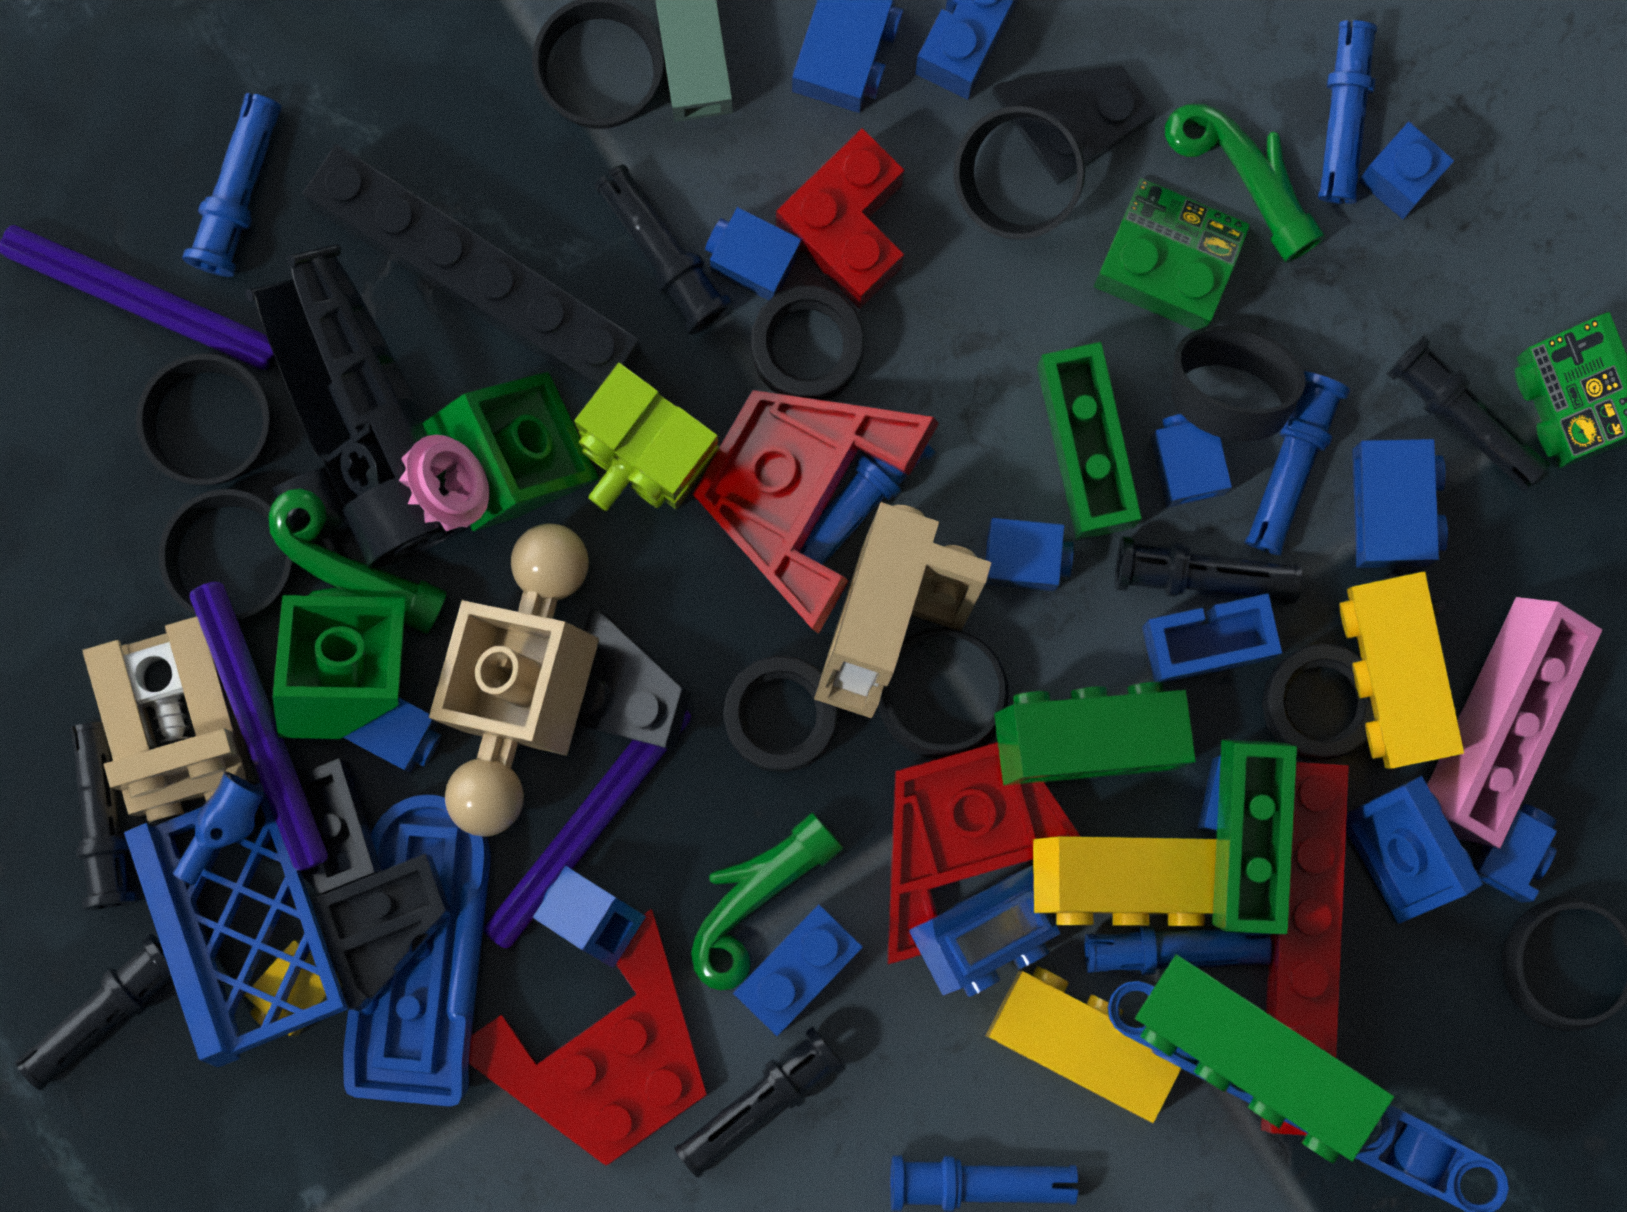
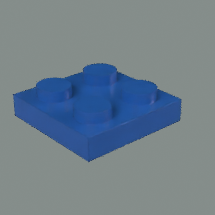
[1346,776,1483,924]

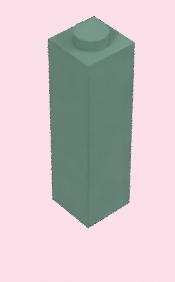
[655,0,733,122]

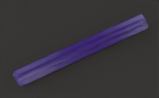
[0,225,275,370]
[189,582,328,870]
[484,709,691,949]

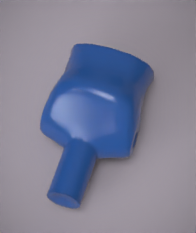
[173,771,264,885]

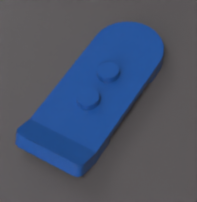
[343,795,491,1107]

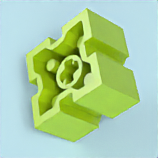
[574,363,719,511]

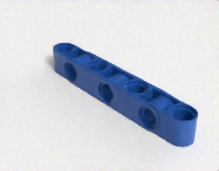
[1108,981,1509,1212]

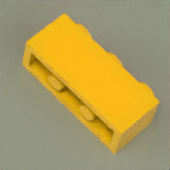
[1339,571,1464,769]
[1033,836,1216,926]
[985,966,1181,1123]

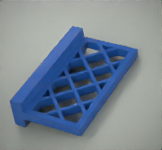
[124,783,348,1068]

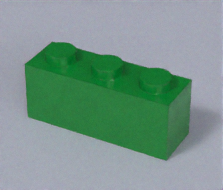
[1037,342,1142,541]
[994,682,1196,786]
[1212,740,1297,934]

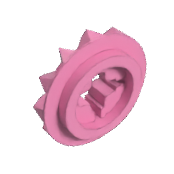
[399,435,489,532]

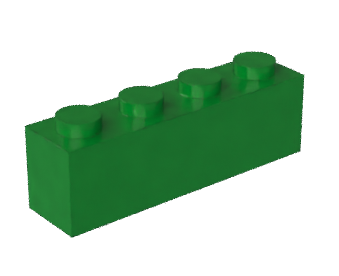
[1134,954,1394,1164]

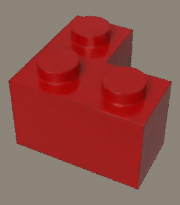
[776,128,904,309]

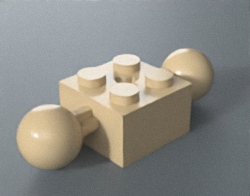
[429,523,599,836]

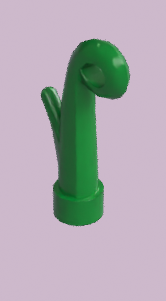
[1165,104,1326,263]
[269,489,447,635]
[691,812,844,991]

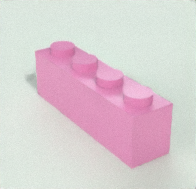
[1427,597,1602,848]

